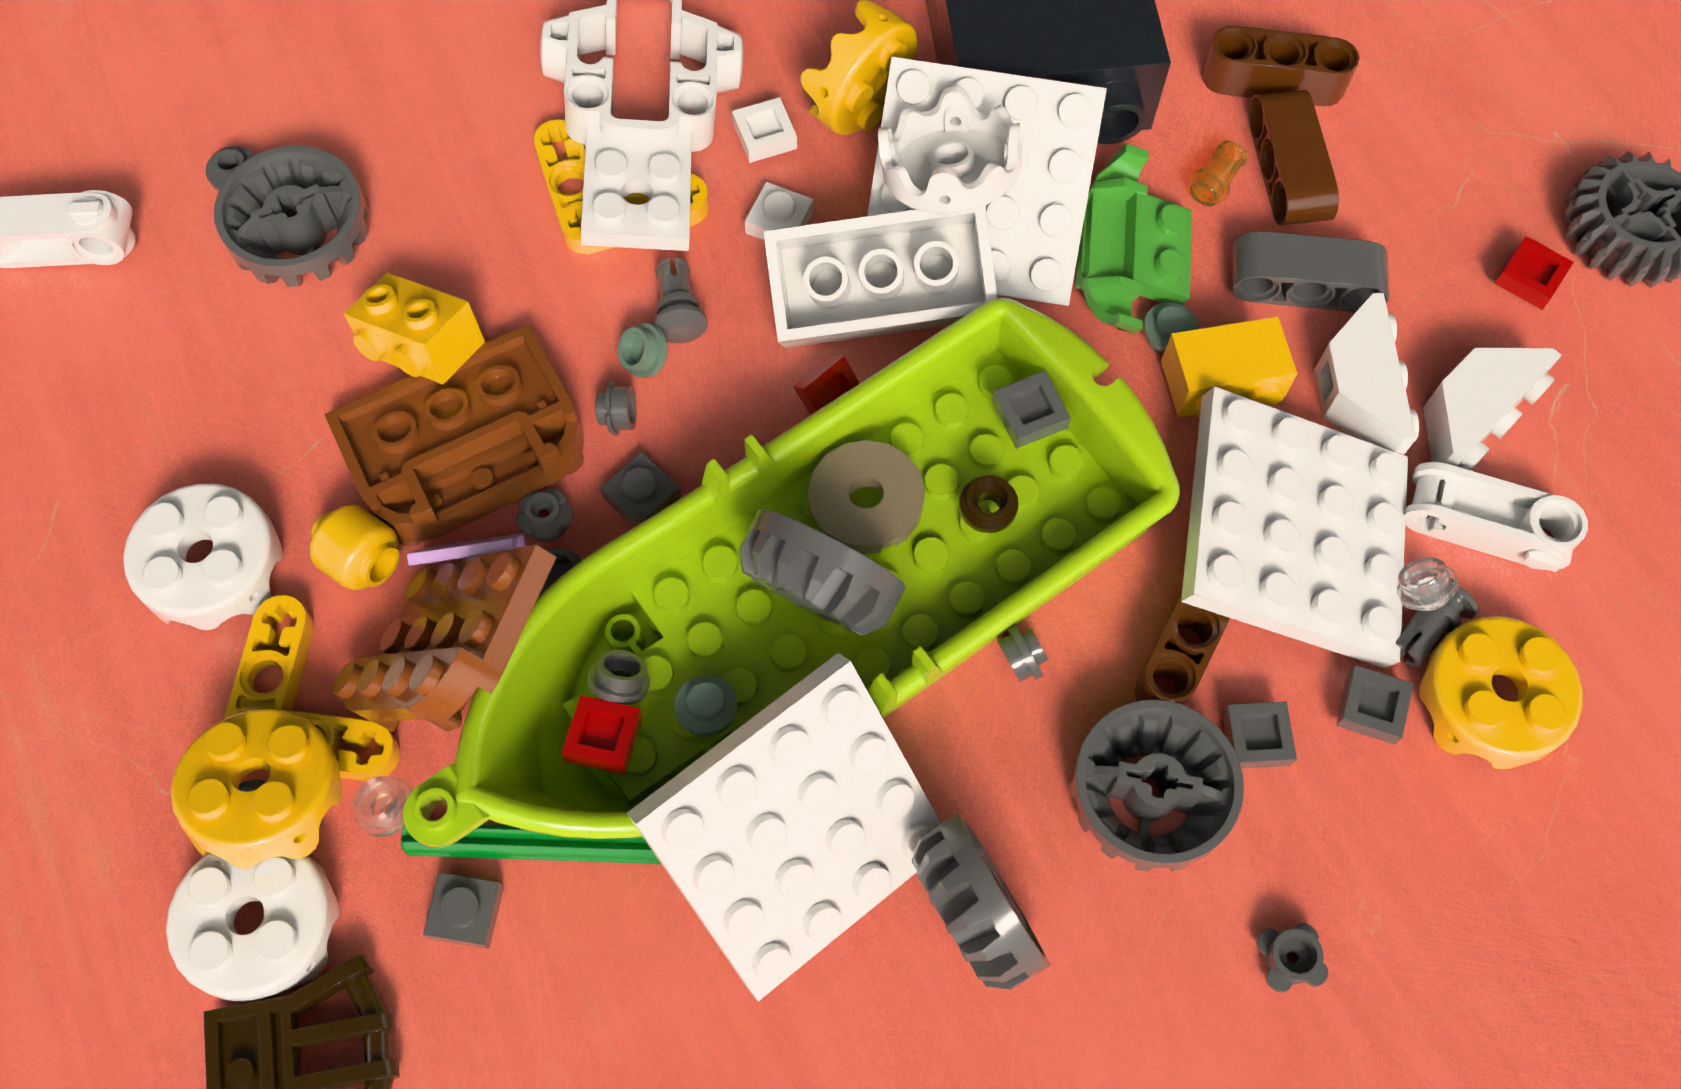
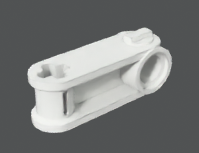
[0,190,135,268]
[1404,462,1588,572]

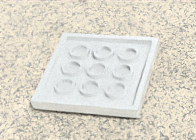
[867,57,1107,306]
[1181,386,1408,668]
[627,653,941,1001]

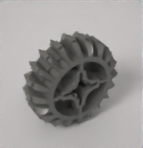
[1562,151,1681,288]

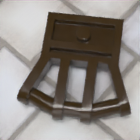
[203,955,400,1089]

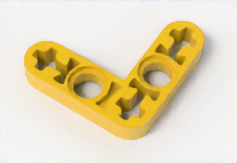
[534,119,709,254]
[224,595,400,781]

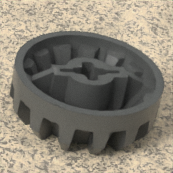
[214,146,369,287]
[738,509,906,636]
[1070,700,1244,872]
[911,812,1050,990]

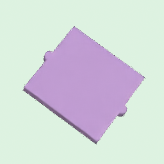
[407,533,525,566]

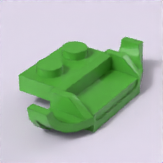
[1075,143,1192,334]

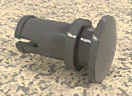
[653,258,708,343]
[1395,576,1479,668]

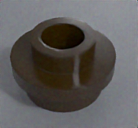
[959,475,1018,533]

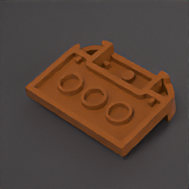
[324,324,584,547]
[332,544,556,732]

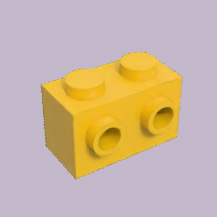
[344,273,485,385]
[1161,316,1298,417]

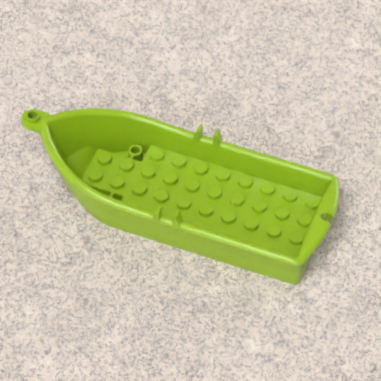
[403,298,1180,848]

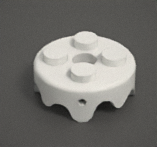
[878,86,1022,217]
[123,483,283,630]
[166,853,339,1003]

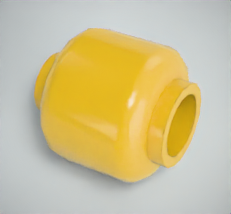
[309,504,400,591]

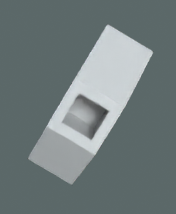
[1314,293,1419,455]
[1423,348,1562,482]

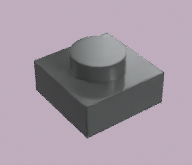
[992,370,1071,449]
[600,452,682,527]
[1336,665,1414,744]
[1222,701,1297,769]
[423,873,504,949]

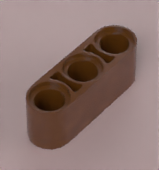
[1202,26,1360,106]
[1249,90,1339,225]
[1134,591,1230,706]

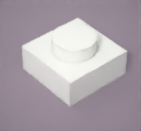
[732,97,797,163]
[745,182,814,241]

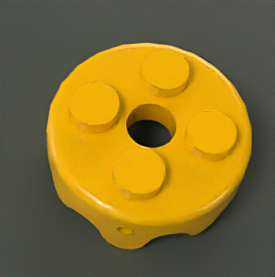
[801,0,917,136]
[1419,616,1583,769]
[171,708,342,869]

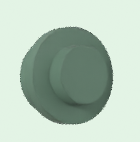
[1143,302,1198,354]
[618,323,668,378]
[675,676,737,737]

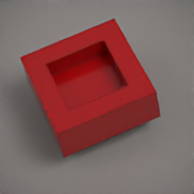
[1494,236,1574,310]
[793,354,860,415]
[561,695,643,775]

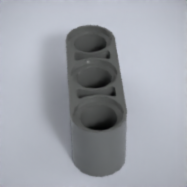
[1233,231,1389,312]

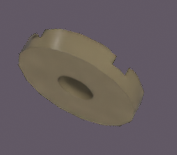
[807,440,925,555]

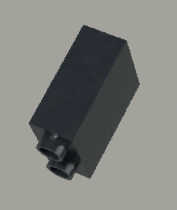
[926,0,1171,144]

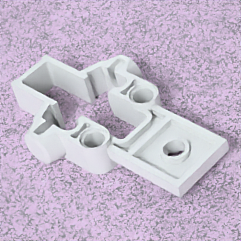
[540,0,743,251]

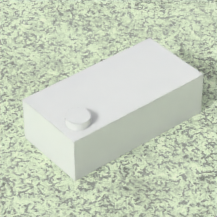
[763,205,998,348]

